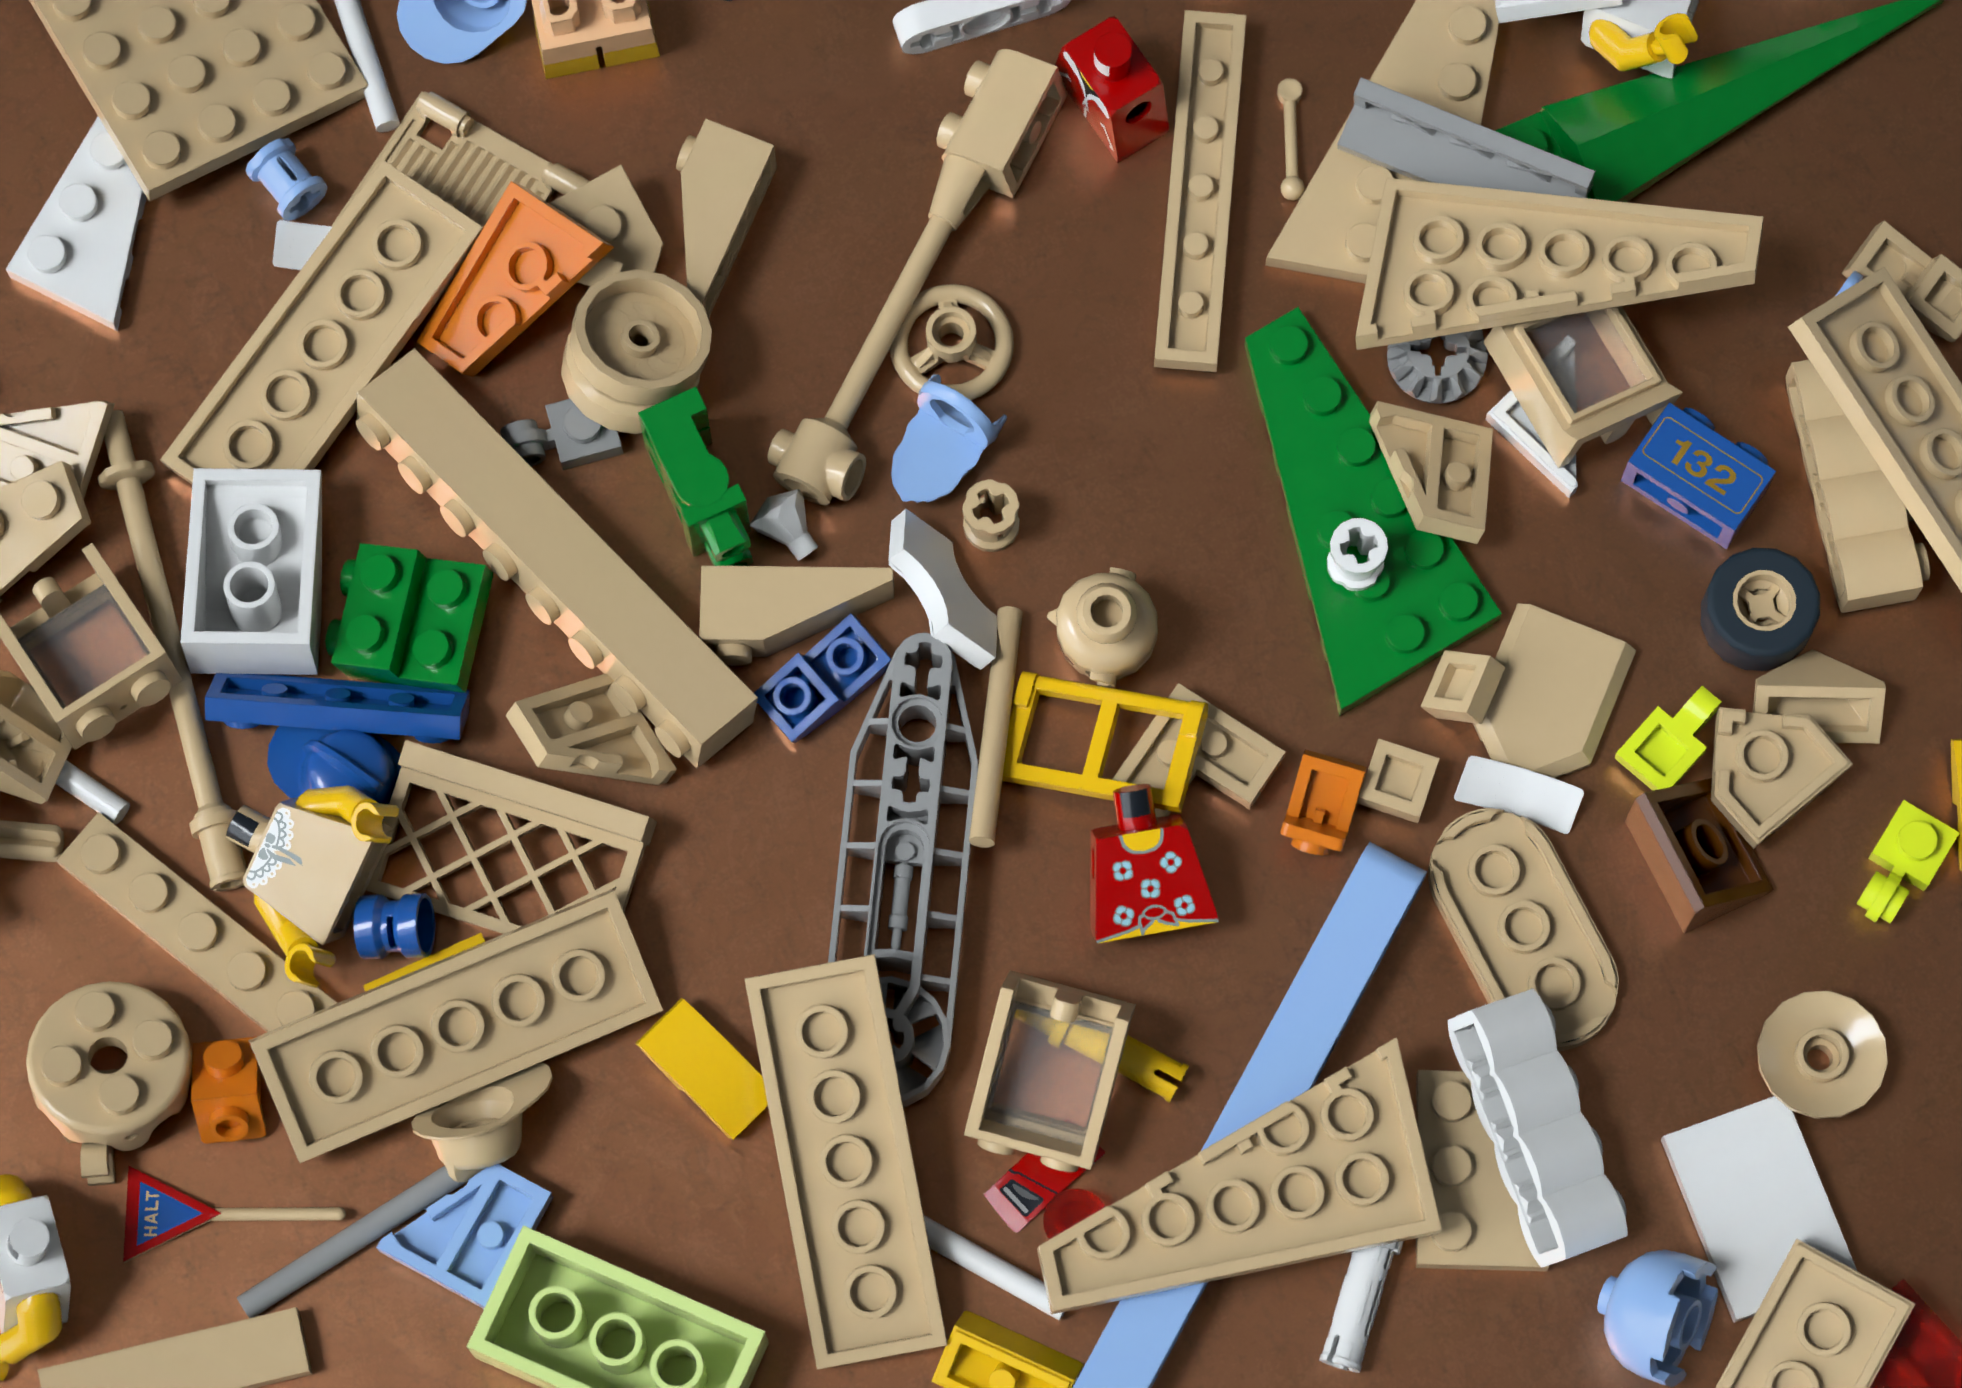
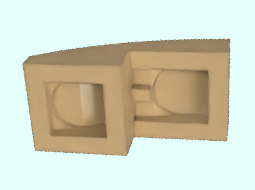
[1841,221,1962,343]

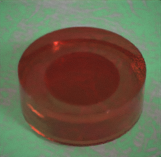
[1043,1189,1105,1241]

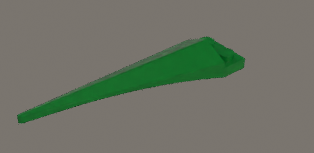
[1495,0,1944,202]

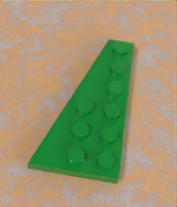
[1244,307,1502,716]

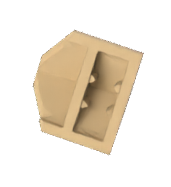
[0,670,72,804]

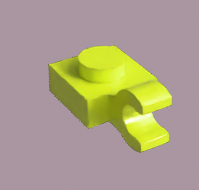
[1615,686,1722,791]

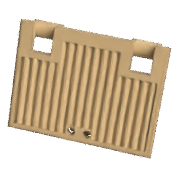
[332,91,590,335]

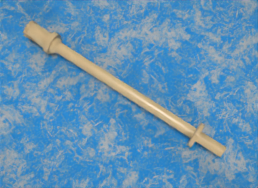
[98,410,247,892]

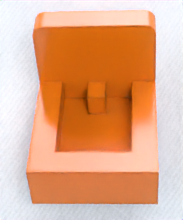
[1280,749,1367,856]
[191,1036,266,1144]

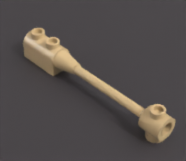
[768,49,1068,505]

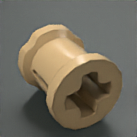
[962,479,1019,552]

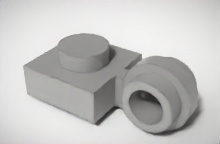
[500,399,623,470]

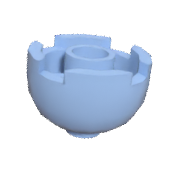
[1597,1250,1718,1388]

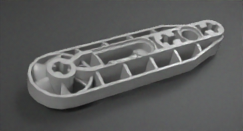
[828,633,978,1108]

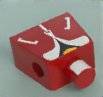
[1055,16,1169,163]

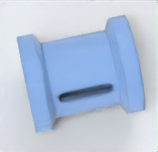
[245,138,328,221]

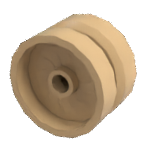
[561,269,712,434]

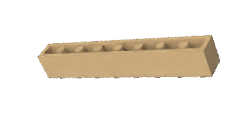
[356,348,758,769]

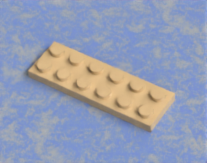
[160,160,483,484]
[1788,266,1962,592]
[249,889,663,1163]
[745,954,947,1370]

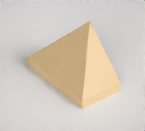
[1753,649,1886,744]

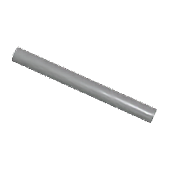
[237,1165,468,1318]

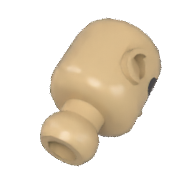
[1047,567,1158,687]

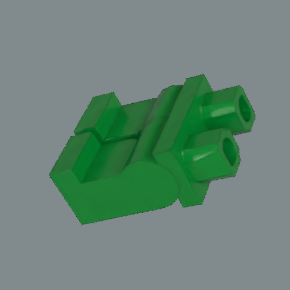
[638,387,753,566]

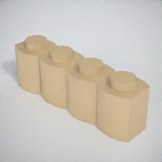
[1785,359,1930,613]

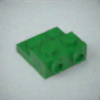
[325,543,494,693]

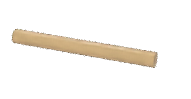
[969,606,1023,848]

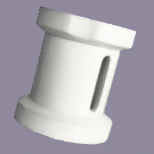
[1327,518,1388,591]

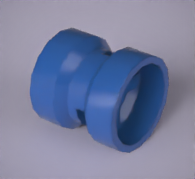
[353,893,436,959]

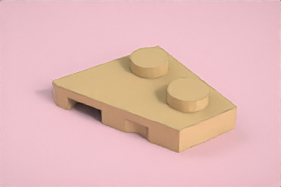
[505,673,677,785]

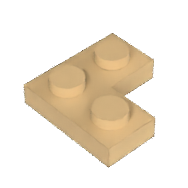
[1112,683,1286,817]

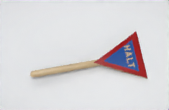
[123,1165,346,1263]

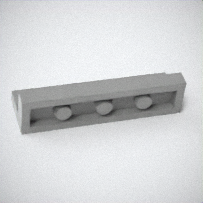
[1337,78,1595,198]

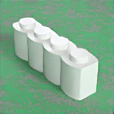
[1448,988,1628,1268]

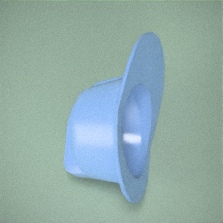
[397,0,527,64]

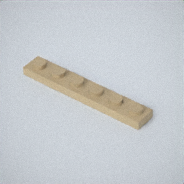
[1154,10,1246,372]
[56,812,337,1032]

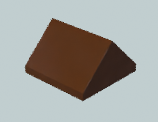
[1625,778,1774,934]

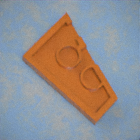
[417,181,614,377]

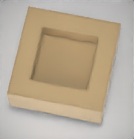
[1420,650,1505,724]
[1357,738,1440,823]

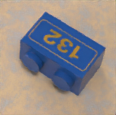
[1621,402,1776,550]

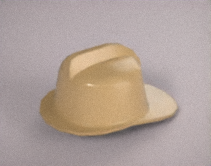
[411,1062,553,1183]

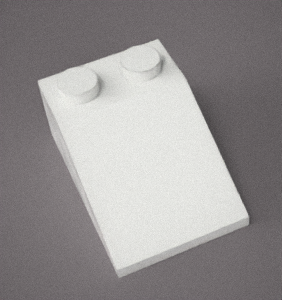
[180,468,322,675]

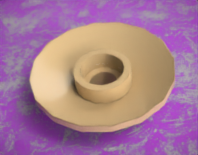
[1757,991,1888,1119]

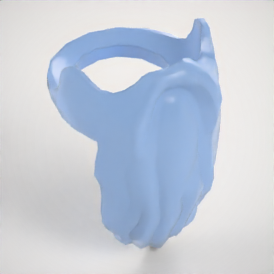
[891,374,1007,504]

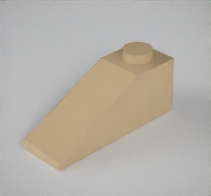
[676,119,777,319]
[699,566,894,666]

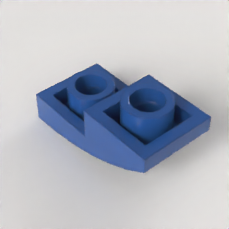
[754,613,892,744]

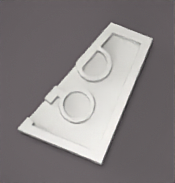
[6,117,146,331]

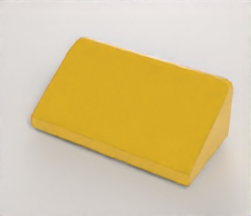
[931,1311,1083,1388]

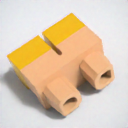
[531,0,660,79]

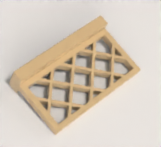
[366,740,657,934]

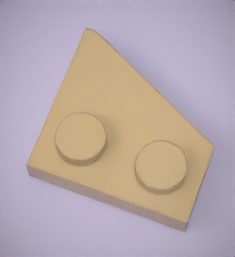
[0,401,115,500]
[1369,401,1493,544]

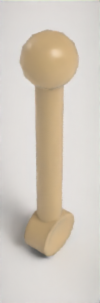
[1277,78,1305,201]

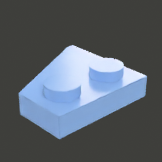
[376,1164,554,1309]

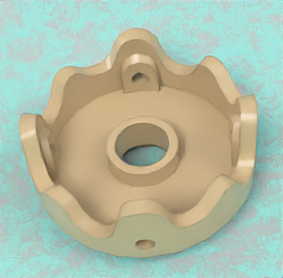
[26,981,193,1151]

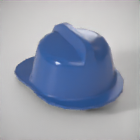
[267,726,410,824]

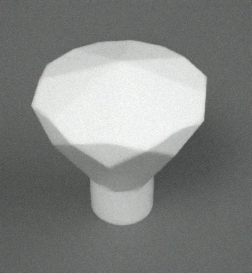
[750,489,818,561]

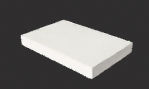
[1661,1096,1857,1323]

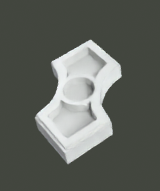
[888,509,997,670]

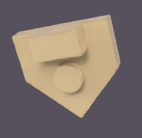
[550,165,664,286]
[1711,707,1853,849]

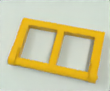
[1002,671,1208,813]

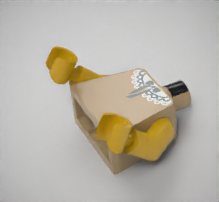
[226,785,399,988]

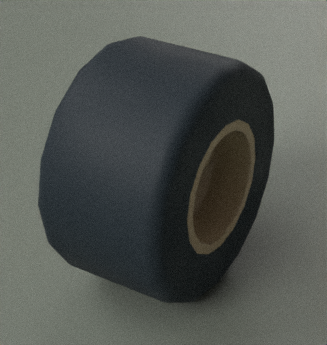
[1700,548,1820,671]

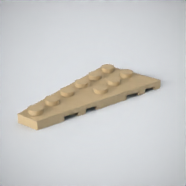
[1265,0,1499,284]
[1355,178,1763,350]
[1037,1037,1442,1315]

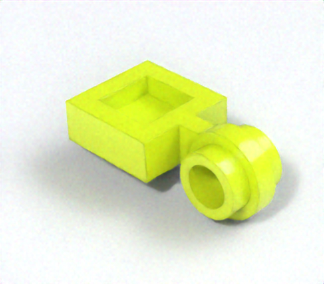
[1856,800,1960,924]

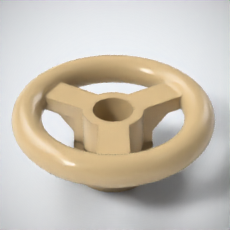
[889,284,1014,400]

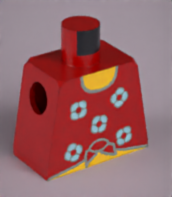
[1090,784,1218,944]

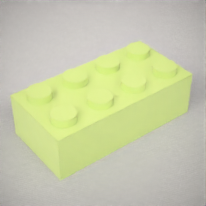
[467,1225,769,1388]

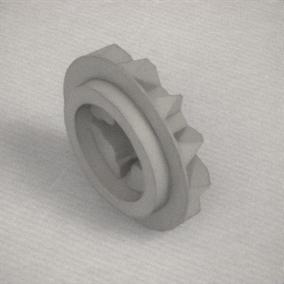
[1387,329,1488,404]

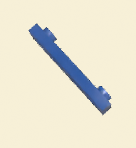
[205,673,470,744]

